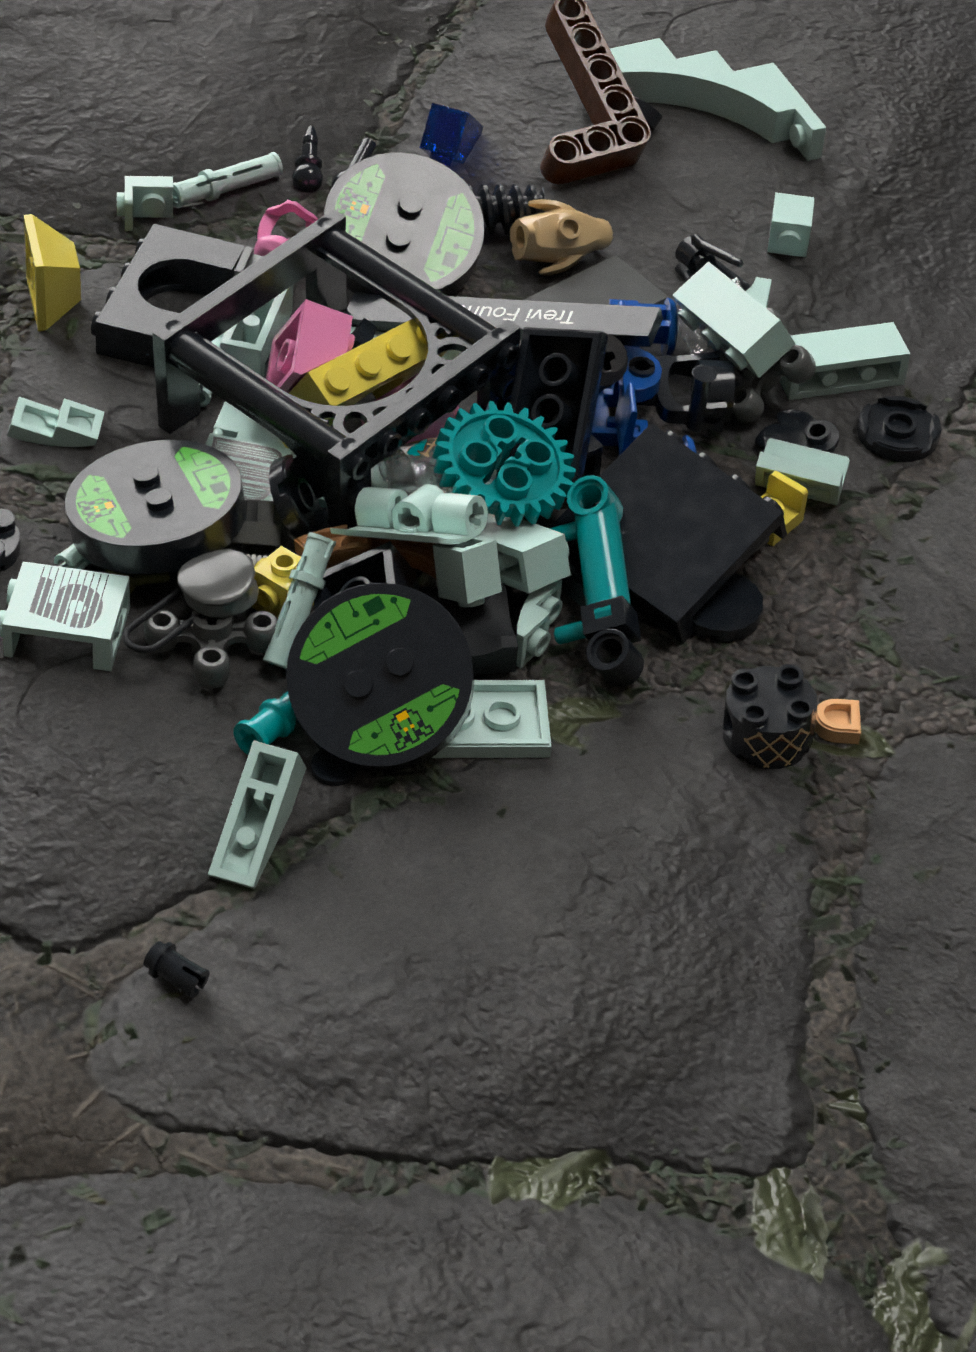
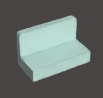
[755,438,850,505]

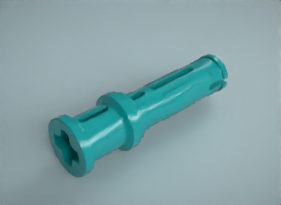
[233,691,297,755]

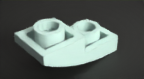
[516,579,562,669]

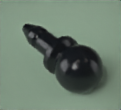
[292,126,323,192]

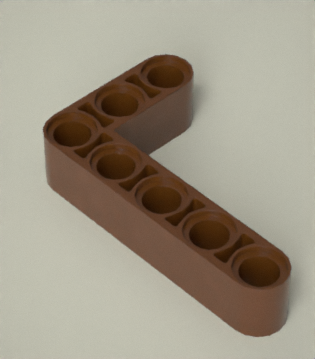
[540,0,651,184]

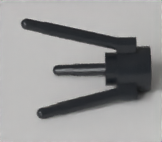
[675,234,751,291]

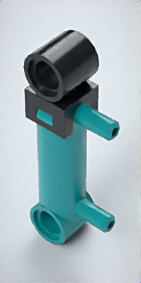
[549,475,644,687]

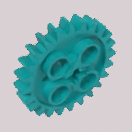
[432,401,576,527]

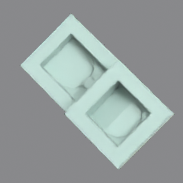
[7,397,104,447]

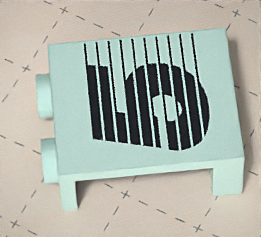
[0,562,130,671]

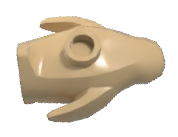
[510,199,613,276]

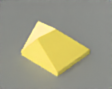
[24,214,81,331]

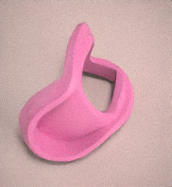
[254,200,318,256]

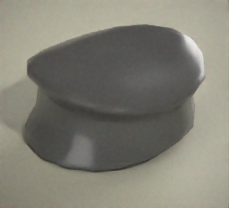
[178,549,259,618]

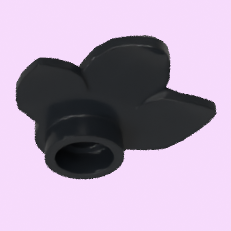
[755,409,839,453]

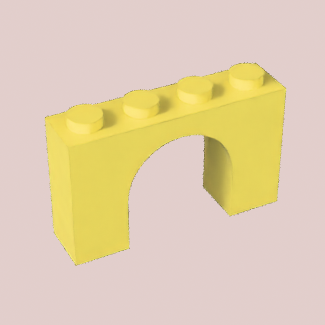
[282,319,447,448]

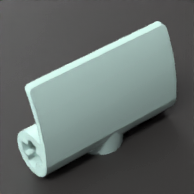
[330,484,488,545]

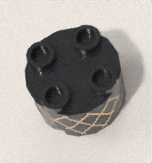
[723,664,817,769]

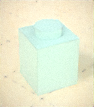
[767,192,814,257]
[433,536,502,607]

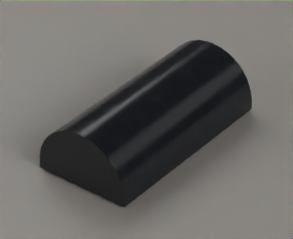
[496,327,608,509]

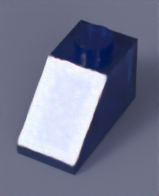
[419,103,484,167]

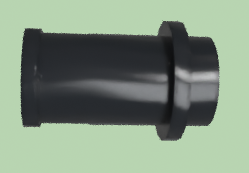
[143,941,210,998]

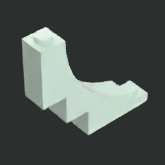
[610,38,826,161]

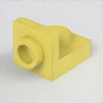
[761,471,808,546]

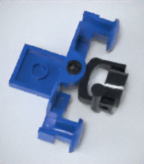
[591,297,735,456]

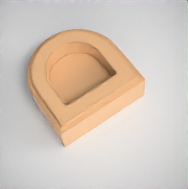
[814,699,861,744]

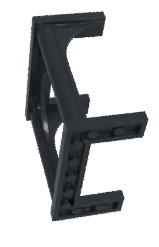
[152,209,521,529]

